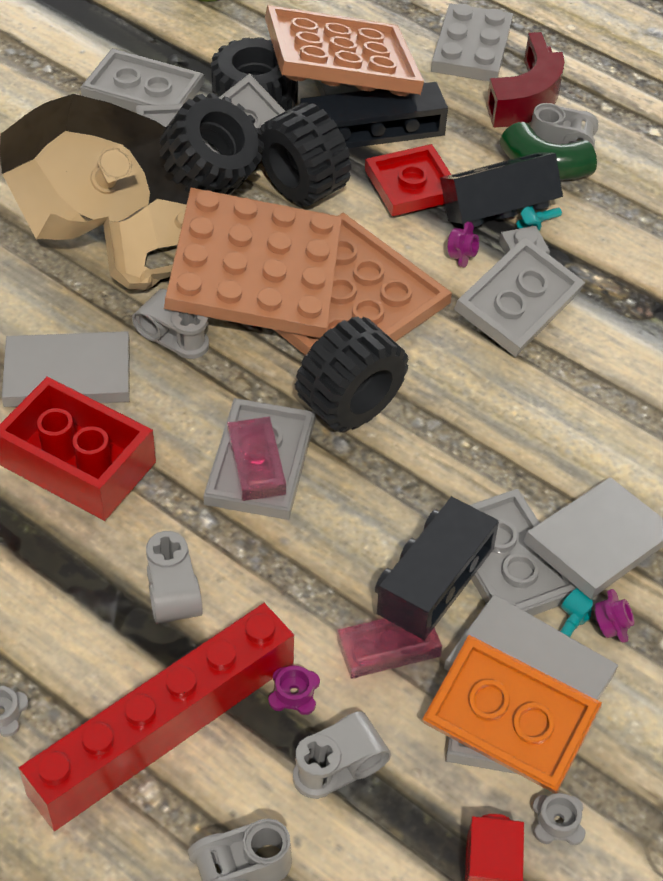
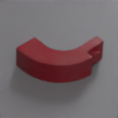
[486,32,565,128]

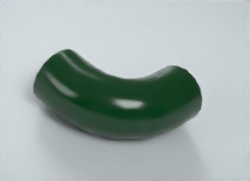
[500,122,597,181]

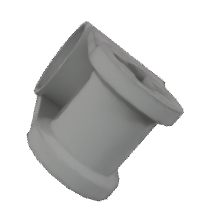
[530,103,599,148]
[132,289,209,359]
[146,531,203,624]
[293,711,391,799]
[188,818,292,881]

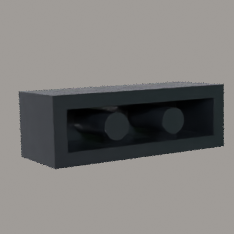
[440,152,563,228]
[375,496,499,641]

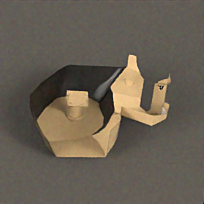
[0,94,189,290]

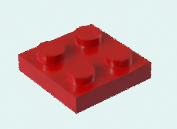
[365,144,452,216]

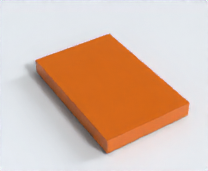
[422,635,602,794]

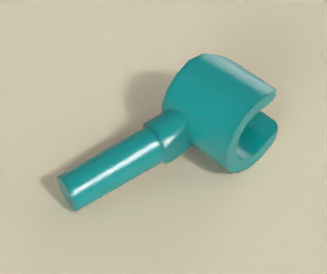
[516,207,562,231]
[560,588,593,637]

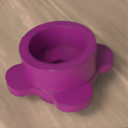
[447,222,479,267]
[595,589,634,643]
[268,665,320,715]

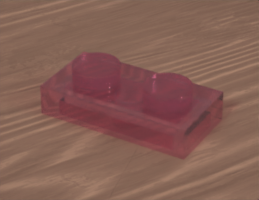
[227,416,286,501]
[337,618,442,679]

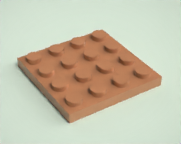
[265,5,424,96]
[164,188,342,338]
[273,212,452,355]

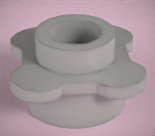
[0,686,28,737]
[533,793,586,845]

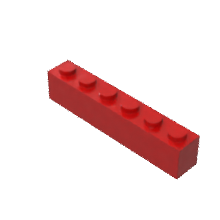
[18,602,294,832]

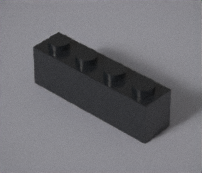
[300,82,448,148]

